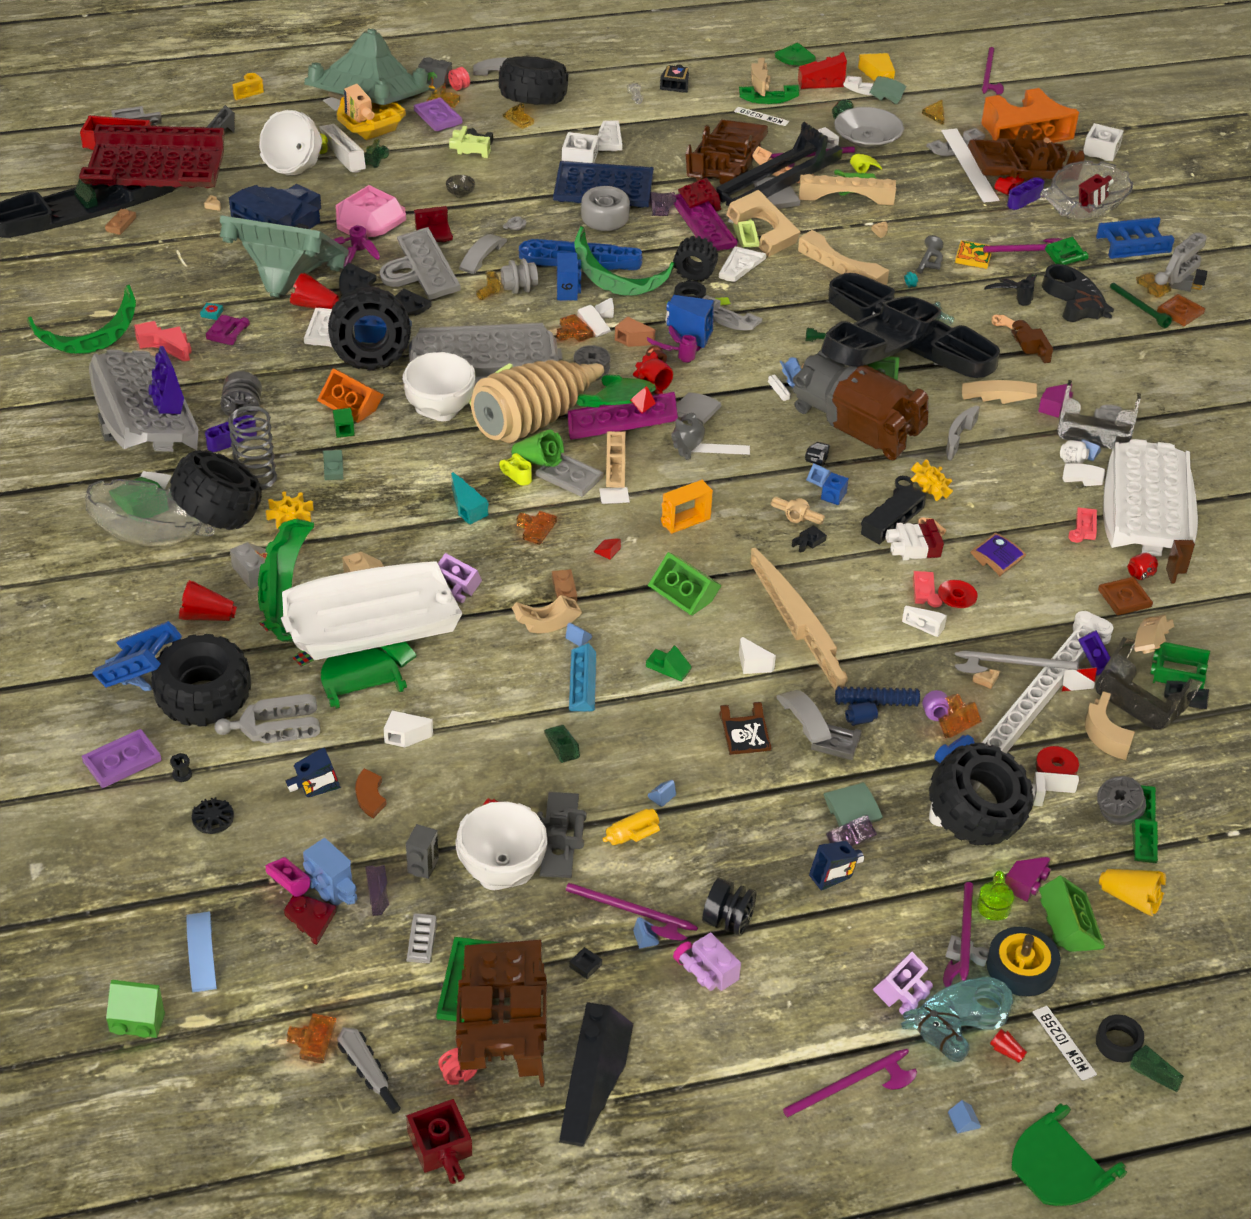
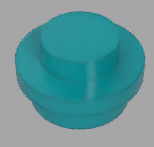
[904,271,918,288]

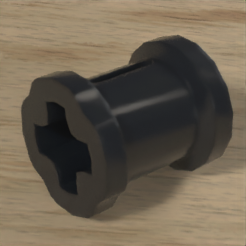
[170,753,192,782]

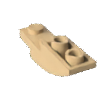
[751,58,771,96]
[1134,614,1174,654]

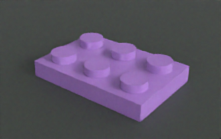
[414,97,462,131]
[82,729,162,788]

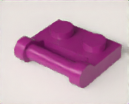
[206,315,250,345]

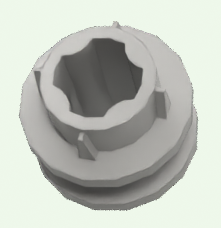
[500,258,538,294]

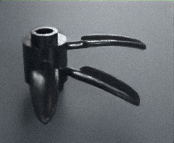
[984,274,1037,306]

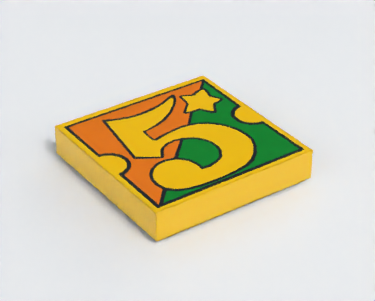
[955,240,992,269]

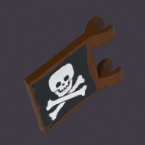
[719,702,772,755]

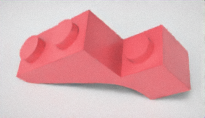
[134,321,192,361]

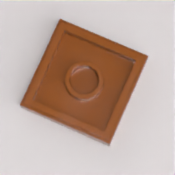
[1157,294,1205,326]
[1098,577,1153,615]

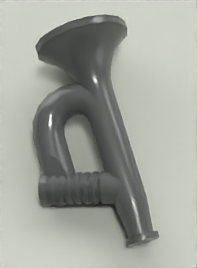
[916,235,944,274]

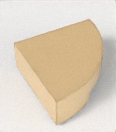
[204,195,221,211]
[871,221,888,238]
[972,669,1000,689]

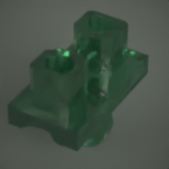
[364,139,390,168]

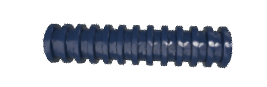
[835,686,920,707]

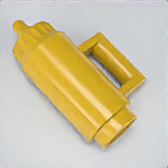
[603,808,660,845]

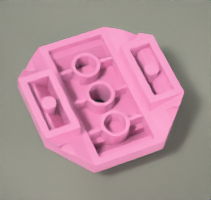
[336,185,406,239]

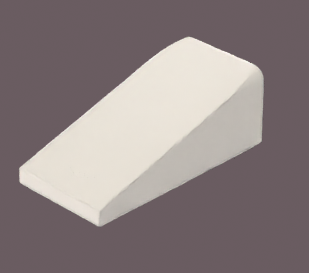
[577,305,611,337]
[902,606,947,637]

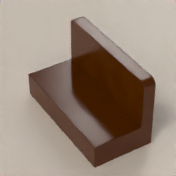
[1166,540,1195,584]

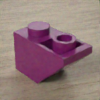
[1038,383,1074,418]
[1003,857,1051,902]

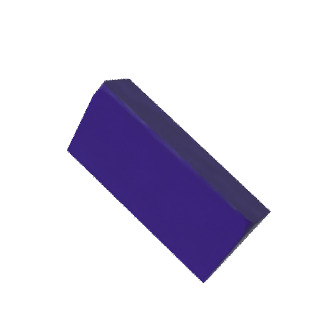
[1078,630,1115,676]

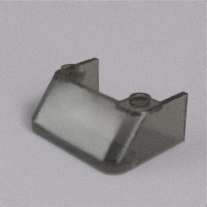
[1057,380,1141,449]
[1095,637,1203,730]

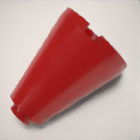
[290,273,339,309]
[179,580,237,621]

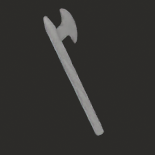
[955,651,1079,673]

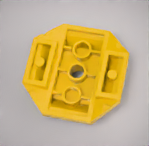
[337,97,406,140]

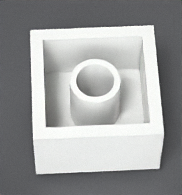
[1083,123,1124,161]
[562,132,598,163]

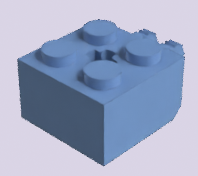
[303,837,357,906]

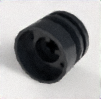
[702,877,757,936]

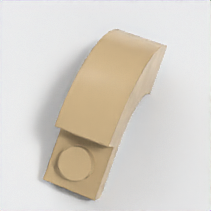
[512,595,582,633]

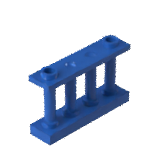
[1096,217,1174,259]
[92,621,182,688]

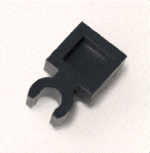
[792,525,827,553]

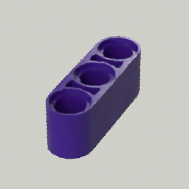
[1007,178,1044,210]
[205,415,257,452]

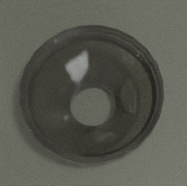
[446,175,475,198]

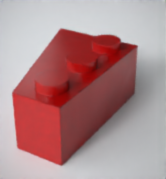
[798,52,847,89]

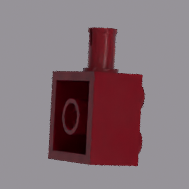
[406,1099,472,1184]

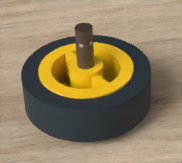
[987,927,1060,997]

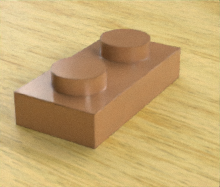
[105,209,136,235]
[552,569,577,602]

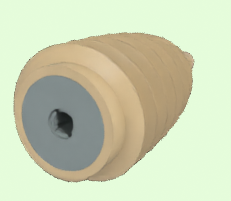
[471,360,604,443]

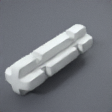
[768,375,791,401]

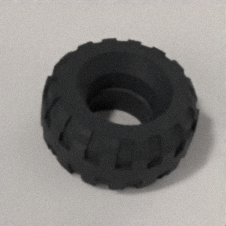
[498,56,569,105]
[328,286,411,371]
[170,450,262,530]
[151,634,251,727]
[929,743,1033,846]

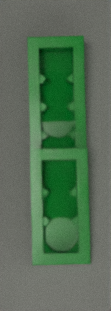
[1132,785,1158,863]

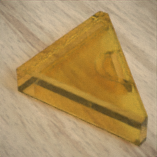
[922,100,945,125]

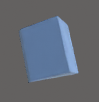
[1082,439,1101,461]
[806,463,830,487]
[565,623,592,646]
[647,780,676,807]
[633,917,659,949]
[948,1100,981,1134]

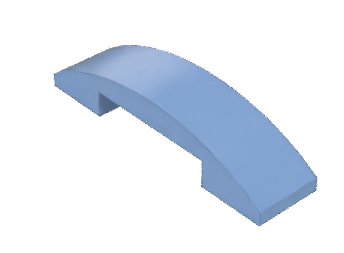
[187,911,217,992]

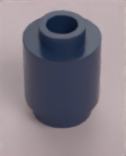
[845,702,878,726]

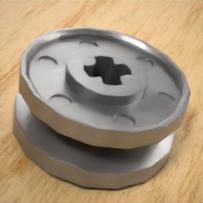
[574,345,611,380]
[1097,776,1146,825]

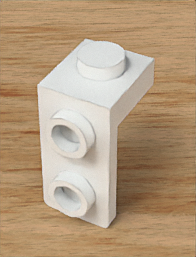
[1032,772,1079,806]

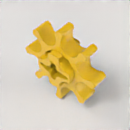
[911,459,953,501]
[266,492,314,529]

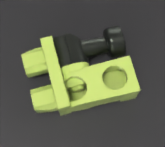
[449,126,493,158]

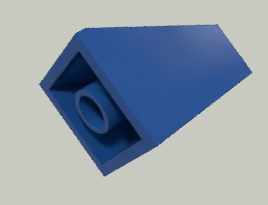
[666,295,714,348]

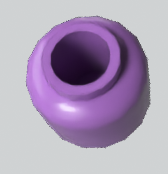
[922,690,952,721]

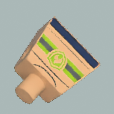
[344,84,375,122]

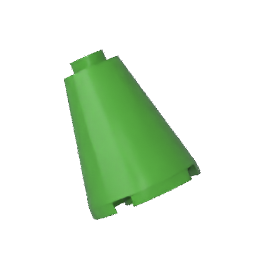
[511,429,564,467]

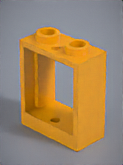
[661,479,713,534]

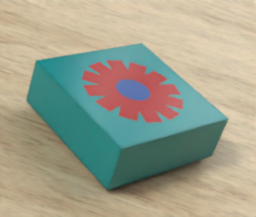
[200,303,223,320]

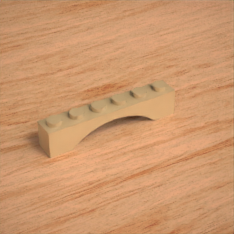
[799,174,896,205]
[798,230,889,285]

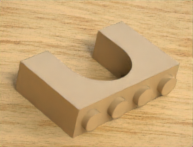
[726,190,800,257]

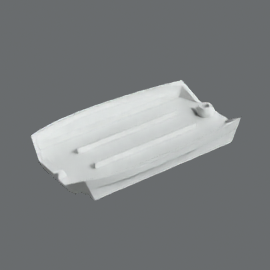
[1103,439,1198,557]
[281,561,462,660]

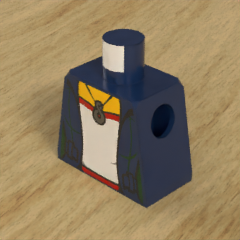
[285,747,341,797]
[809,841,864,890]

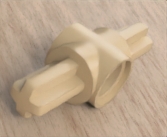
[771,497,825,525]

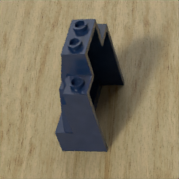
[229,184,321,229]

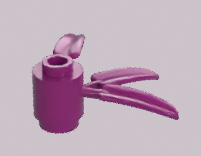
[333,225,380,267]
[647,325,702,363]

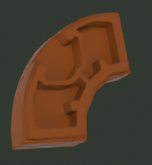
[355,768,387,819]

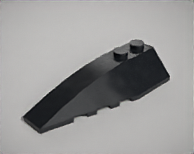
[559,1002,634,1147]

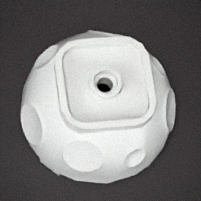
[259,110,322,175]
[402,352,475,421]
[456,801,547,890]

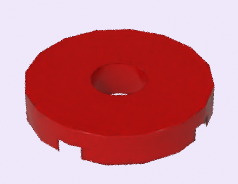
[1035,746,1079,775]

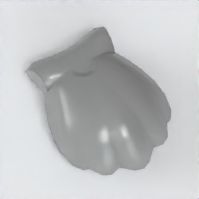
[503,216,527,231]

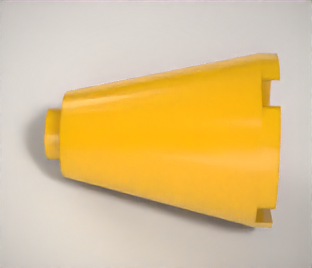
[1099,869,1166,916]

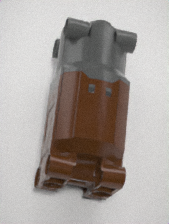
[793,350,929,460]

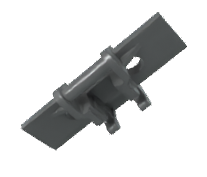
[537,792,587,878]

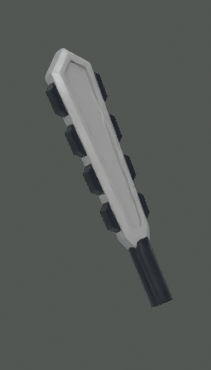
[337,1027,401,1114]

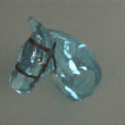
[901,977,1013,1062]

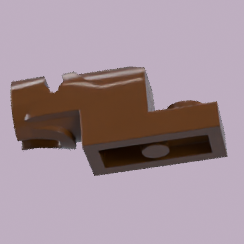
[1011,320,1053,363]

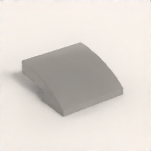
[677,392,722,425]

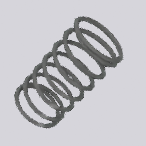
[228,406,277,490]

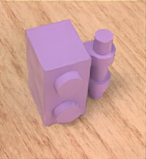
[438,553,482,603]
[679,932,741,991]
[872,952,933,1015]

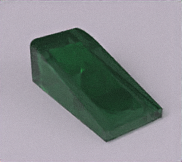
[544,725,580,763]
[1130,1045,1184,1092]

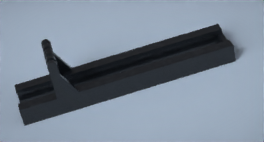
[716,122,843,206]

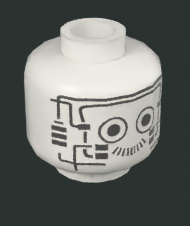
[1060,440,1089,464]

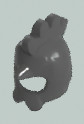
[671,413,705,460]

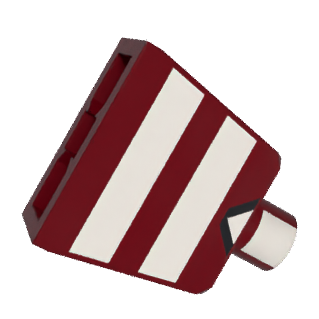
[1079,174,1114,213]

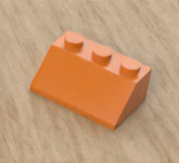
[317,368,384,423]

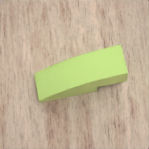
[733,219,760,248]

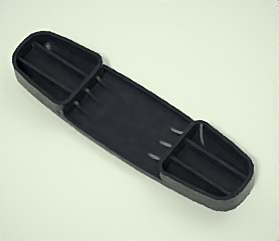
[0,184,176,238]
[828,273,1000,378]
[821,296,941,367]

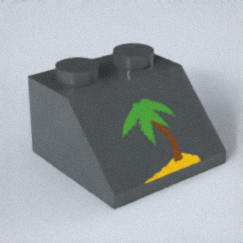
[418,57,452,93]

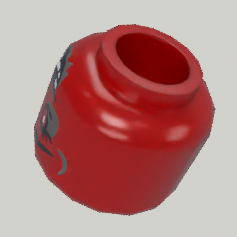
[1127,552,1158,580]

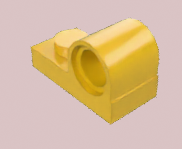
[232,73,264,100]

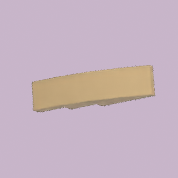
[962,380,1037,404]
[606,431,625,488]

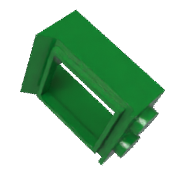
[1150,642,1210,689]

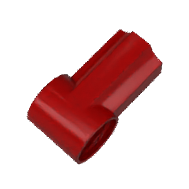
[994,174,1024,196]

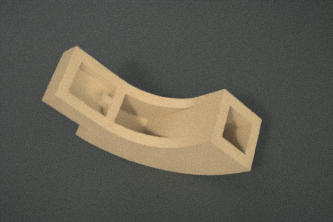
[1085,691,1135,760]

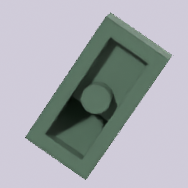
[323,450,344,480]

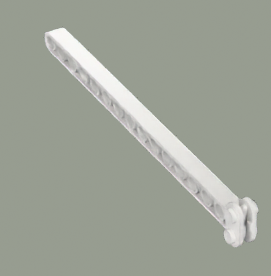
[929,611,1113,827]

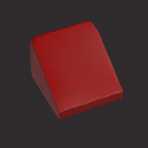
[594,538,621,560]

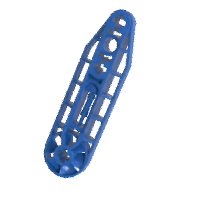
[519,239,643,270]

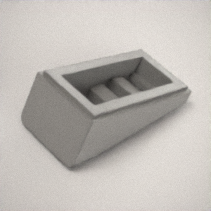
[407,914,437,964]

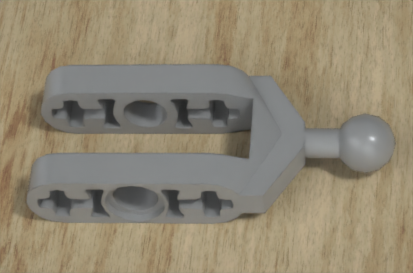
[1155,233,1207,285]
[214,694,320,743]

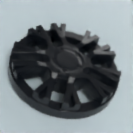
[192,797,234,834]

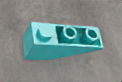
[451,472,489,525]

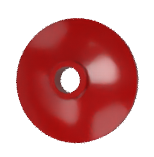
[938,580,978,608]

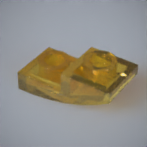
[1136,272,1171,297]

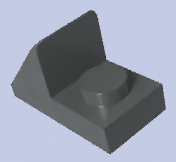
[207,105,235,132]

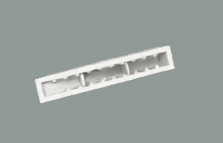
[320,124,366,173]

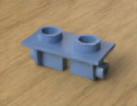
[780,357,801,388]

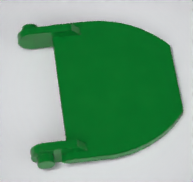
[577,374,656,407]
[321,648,407,709]
[1012,1103,1127,1206]

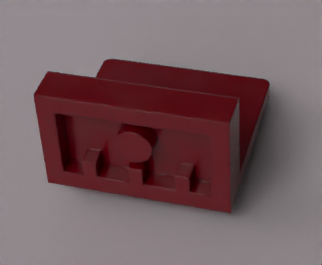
[678,178,722,212]
[414,206,453,242]

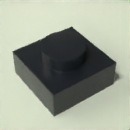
[569,947,602,979]

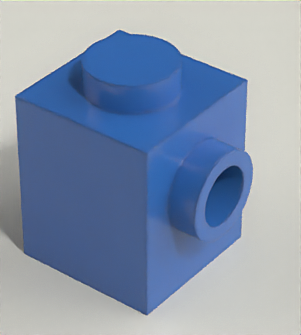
[821,472,849,505]

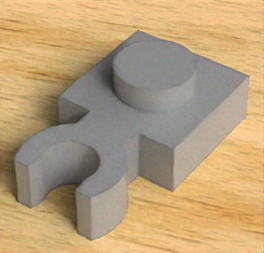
[945,935,989,966]

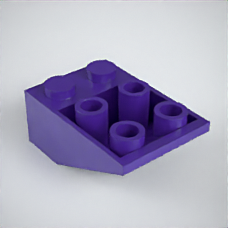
[148,346,184,414]

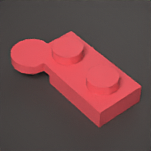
[1068,507,1097,543]
[913,571,943,608]

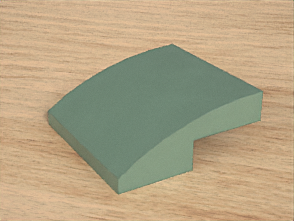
[869,76,906,104]
[823,782,883,831]

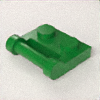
[1045,236,1088,265]

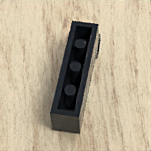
[861,476,926,545]

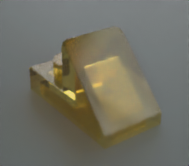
[427,82,460,108]
[503,103,534,129]

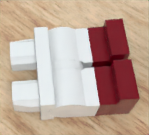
[886,519,944,560]

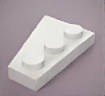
[598,120,622,152]
[719,246,766,282]

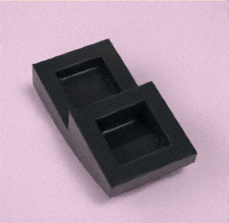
[1164,680,1209,709]

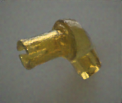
[476,270,501,301]

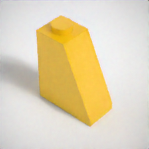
[858,53,895,81]

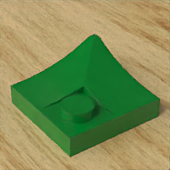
[775,42,816,66]

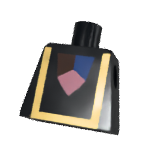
[660,65,689,93]

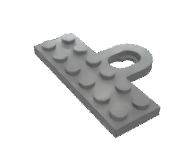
[380,227,461,300]

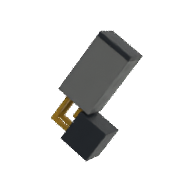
[1168,269,1208,292]

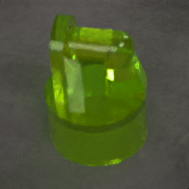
[977,871,1014,921]

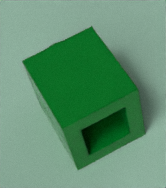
[333,408,355,438]

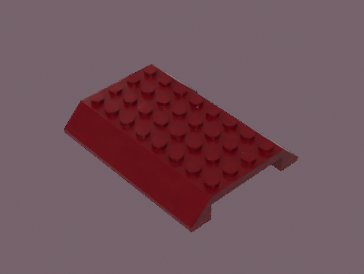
[79,124,224,188]

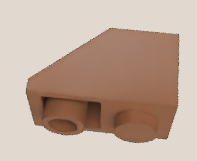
[615,317,655,347]

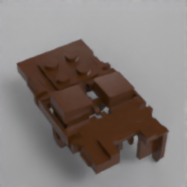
[686,119,768,184]
[968,125,1085,181]
[456,939,547,1087]

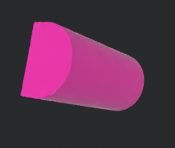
[265,857,310,897]

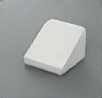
[595,298,614,318]

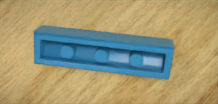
[569,643,596,712]

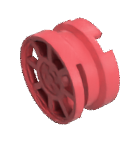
[448,67,470,91]
[438,1047,477,1085]

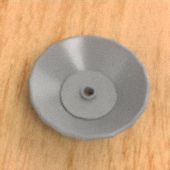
[834,107,904,149]

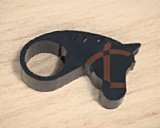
[1042,264,1114,322]

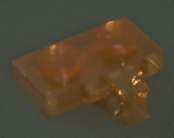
[556,314,594,342]
[516,511,557,545]
[938,694,982,738]
[287,1013,336,1064]

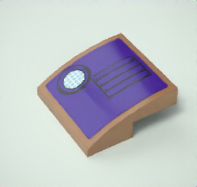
[970,533,1026,576]

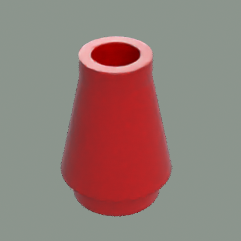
[990,1029,1028,1063]

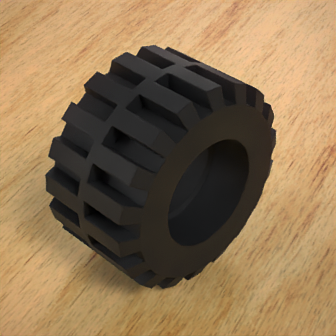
[673,236,718,282]

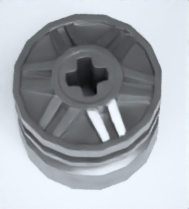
[220,371,262,419]

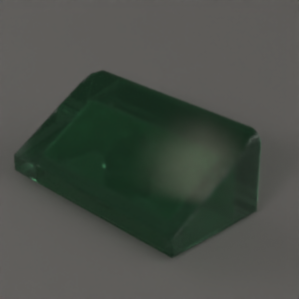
[74,179,98,208]

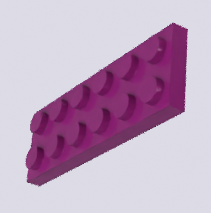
[671,194,737,251]
[568,392,678,440]

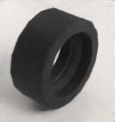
[674,281,706,299]
[1096,1014,1144,1063]

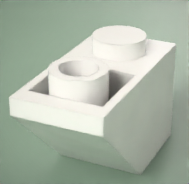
[384,711,433,747]

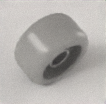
[581,186,630,231]

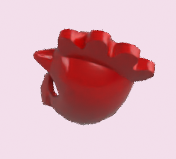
[633,352,673,395]

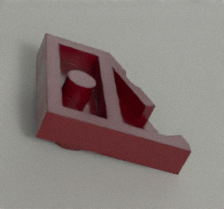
[284,895,337,945]

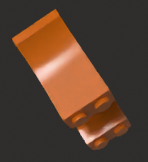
[981,88,1079,148]

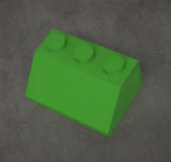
[648,552,722,616]
[1039,875,1105,952]

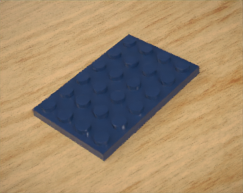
[553,161,654,208]

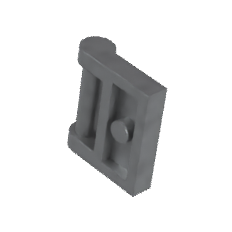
[811,721,862,760]

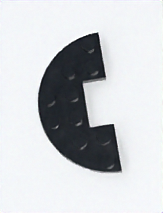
[339,263,432,316]

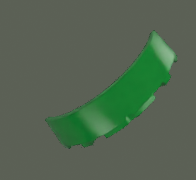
[574,226,675,296]
[27,284,136,354]
[258,519,314,642]

